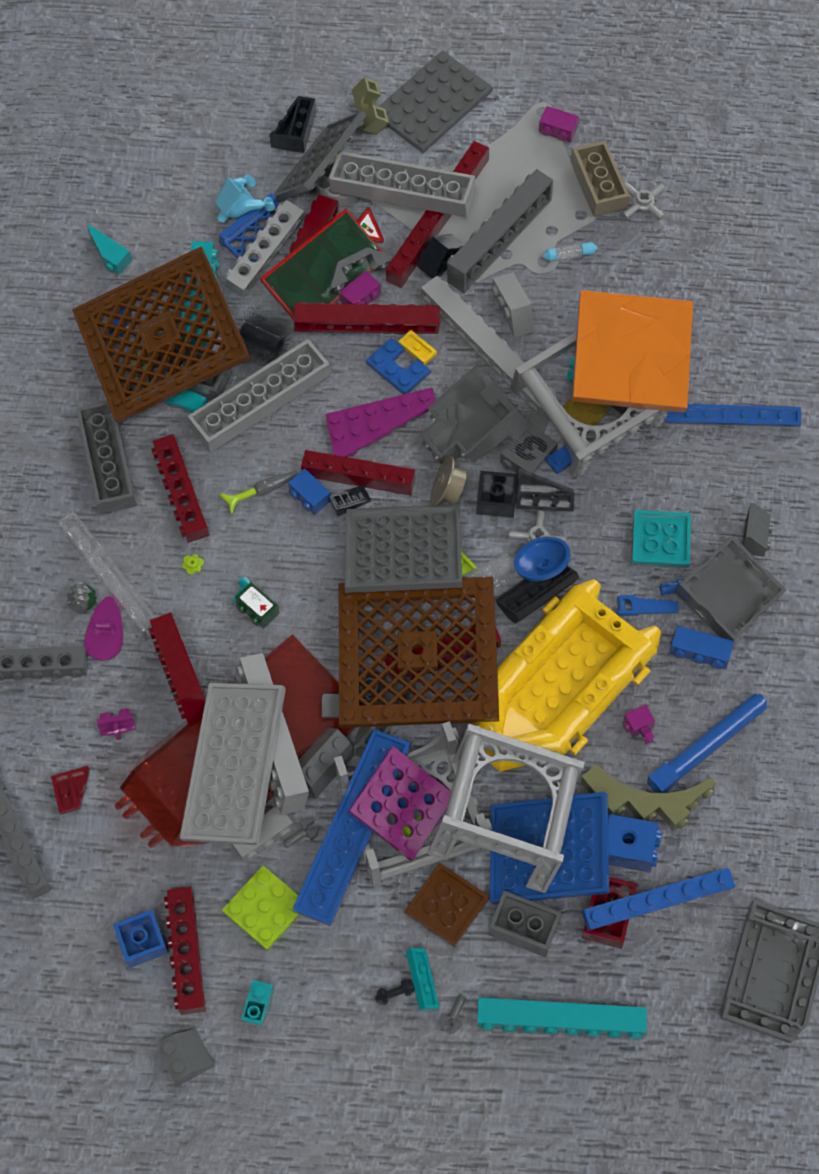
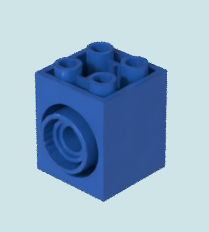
[608,814,662,873]

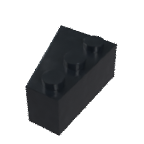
[269,96,316,153]
[516,468,575,512]

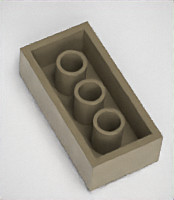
[570,141,630,216]

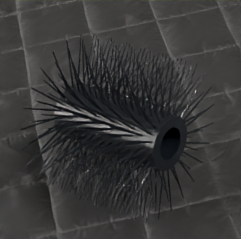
[238,304,293,367]

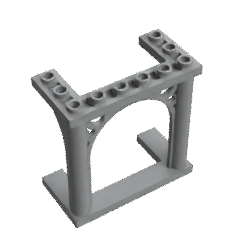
[511,331,669,477]
[334,721,492,888]
[428,724,585,893]

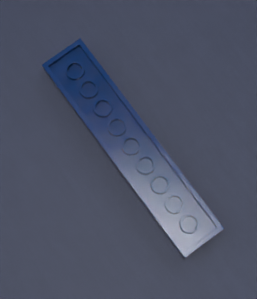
[292,729,411,926]

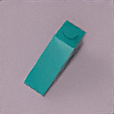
[87,225,132,275]

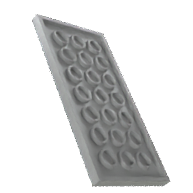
[180,683,286,845]

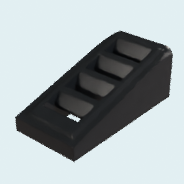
[329,485,371,517]

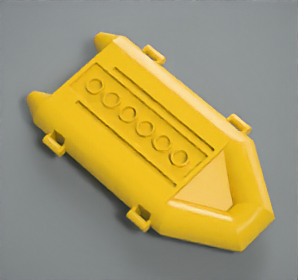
[473,579,661,772]

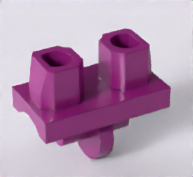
[97,708,136,740]

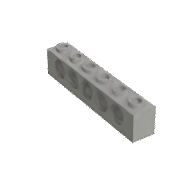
[225,200,304,297]

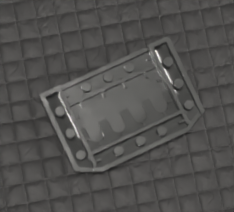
[720,900,819,1043]

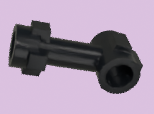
[375,980,414,1006]

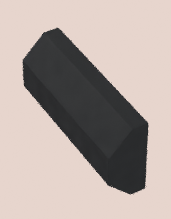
[495,565,579,624]

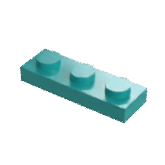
[406,948,440,1011]

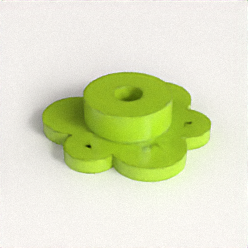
[182,554,204,575]

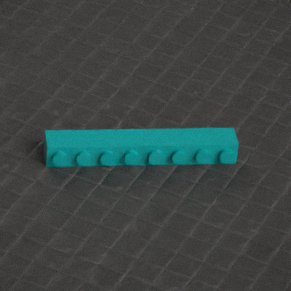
[477,998,647,1040]

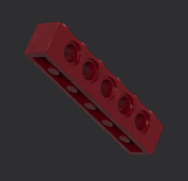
[151,434,209,543]
[164,886,206,1015]

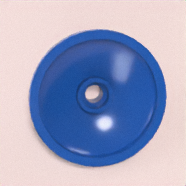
[514,537,571,581]

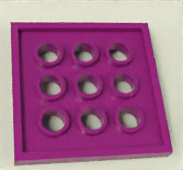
[347,746,451,861]

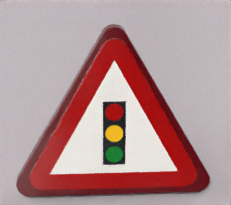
[346,207,384,243]

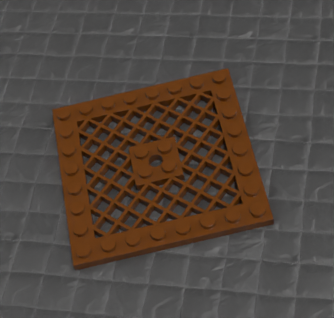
[72,246,251,423]
[338,576,500,728]

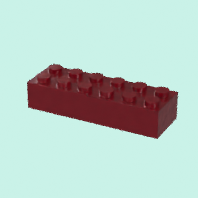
[148,612,206,726]

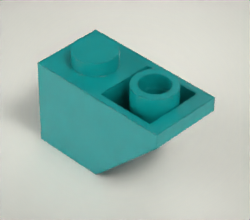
[241,980,274,1026]

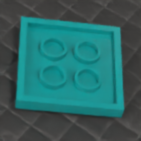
[632,510,691,568]

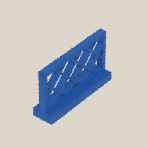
[219,193,300,262]

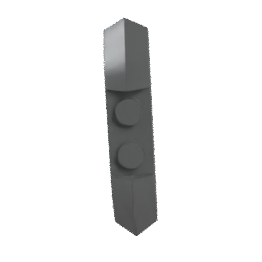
[354,676,416,757]

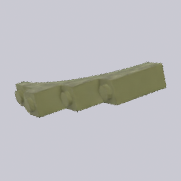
[580,765,716,831]

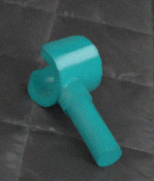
[232,577,250,603]

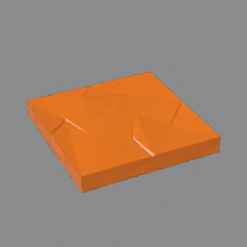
[572,290,693,413]

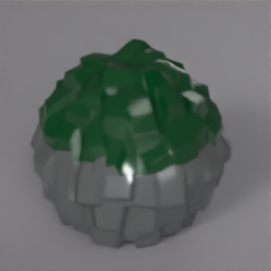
[67,582,97,613]

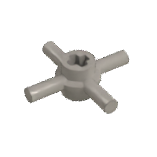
[622,182,665,220]
[509,510,567,542]

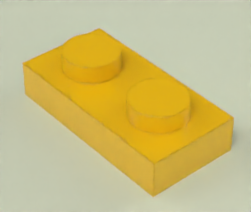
[398,330,437,365]

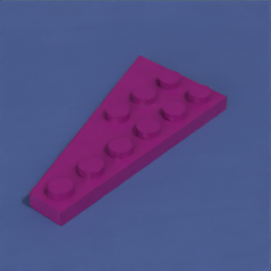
[325,388,436,457]

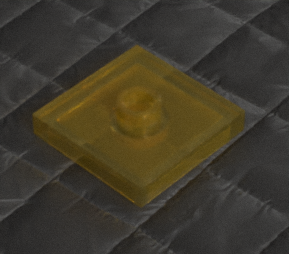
[562,397,610,434]

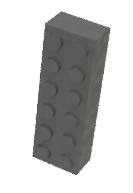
[76,401,137,514]

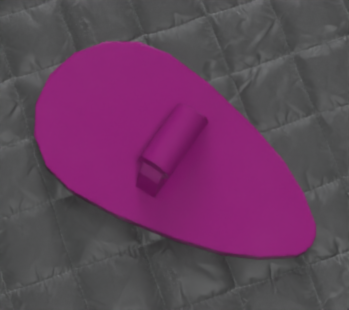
[84,597,123,661]

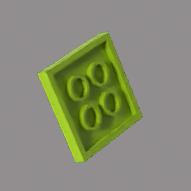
[222,866,300,951]

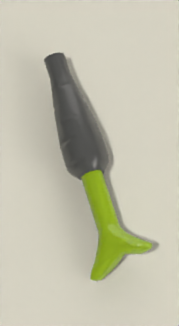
[220,470,298,514]

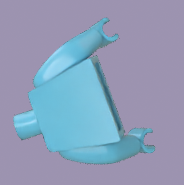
[216,174,275,223]

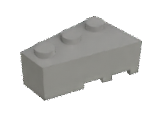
[491,272,534,338]

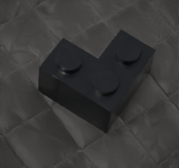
[416,234,463,278]

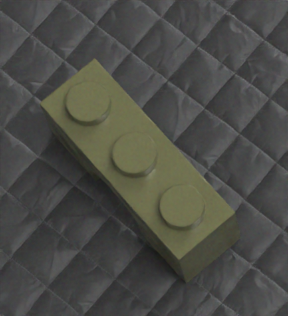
[352,77,389,135]

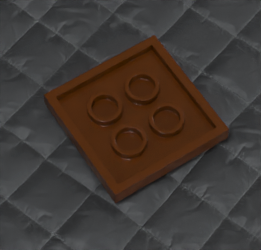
[404,863,490,948]

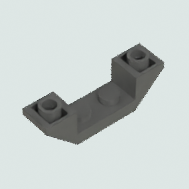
[327,247,393,293]

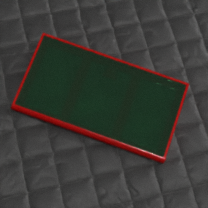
[260,209,382,319]

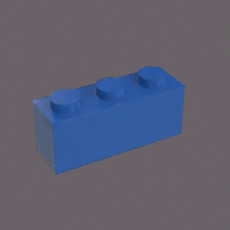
[670,625,734,669]

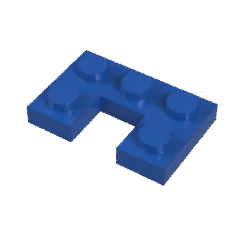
[366,337,431,395]

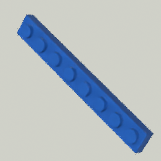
[664,404,801,427]
[581,868,736,931]

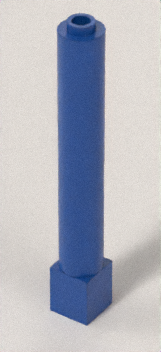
[647,694,767,793]

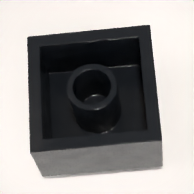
[476,471,518,518]

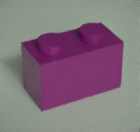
[539,106,579,142]
[340,271,381,304]

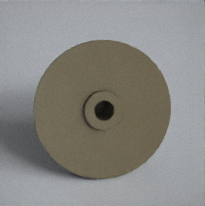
[430,456,467,506]

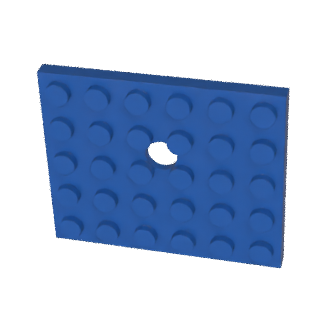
[490,792,609,905]

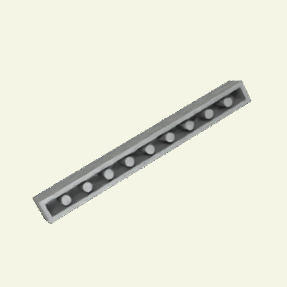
[421,276,557,414]

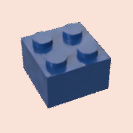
[113,910,168,968]

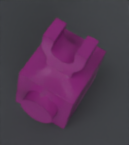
[622,704,655,745]

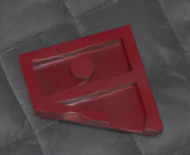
[51,766,90,815]

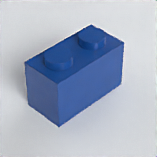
[288,469,331,515]

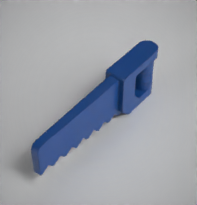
[616,595,678,617]

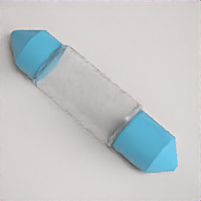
[542,242,598,261]

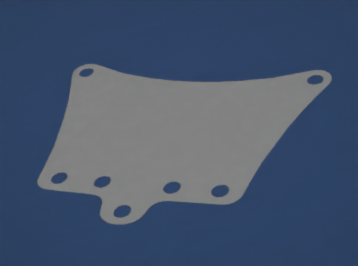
[369,102,597,282]

